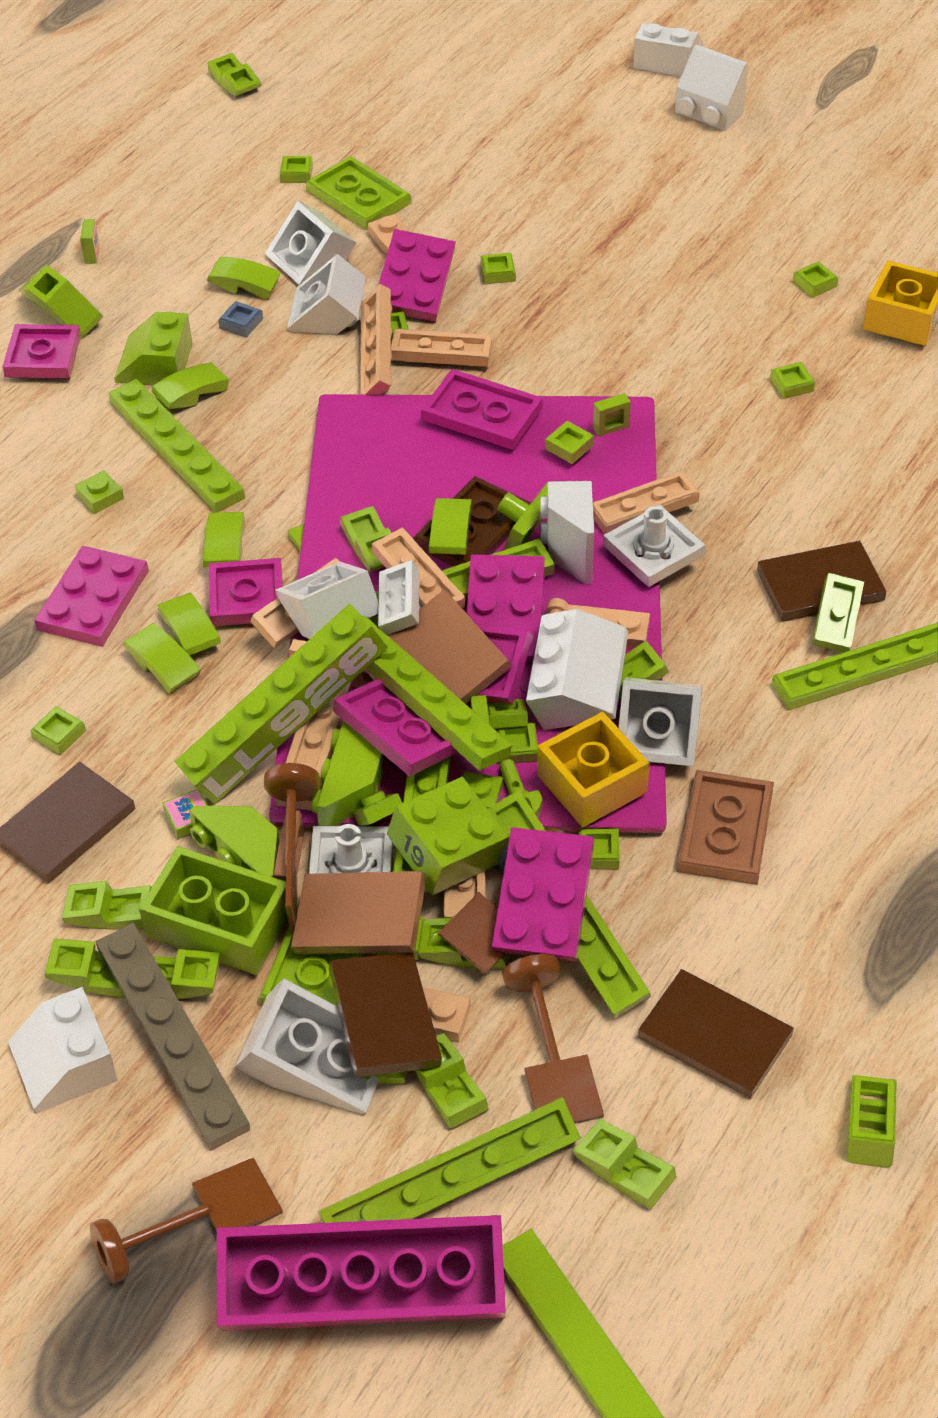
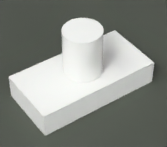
[378,560,421,635]

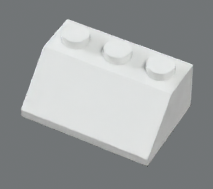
[526,609,628,730]

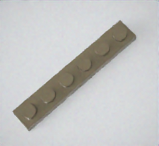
[96,923,250,1151]

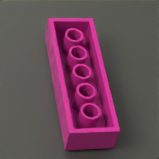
[217,1215,506,1331]

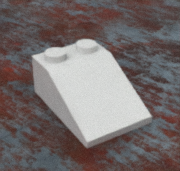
[234,978,380,1115]

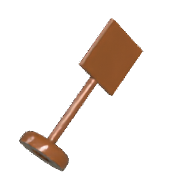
[264,763,320,934]
[438,827,565,974]
[502,954,604,1123]
[90,1157,283,1284]

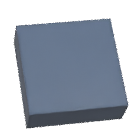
[218,301,263,338]

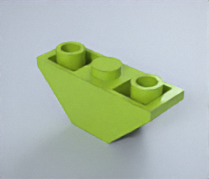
[19,265,103,339]
[312,720,383,826]
[189,806,280,878]

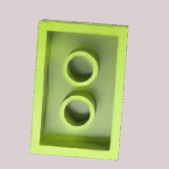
[139,846,288,975]

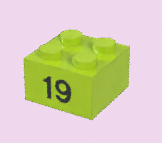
[387,777,509,895]

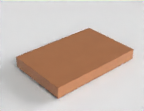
[388,589,512,704]
[677,770,774,885]
[291,871,426,954]

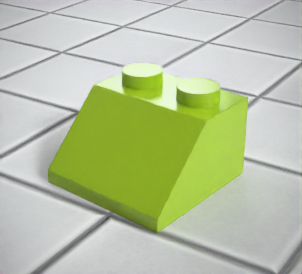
[114,312,193,385]

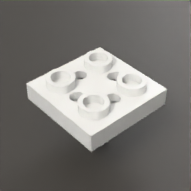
[603,504,706,587]
[309,824,393,874]

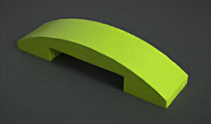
[45,938,220,999]

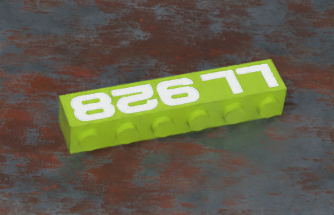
[174,603,388,804]

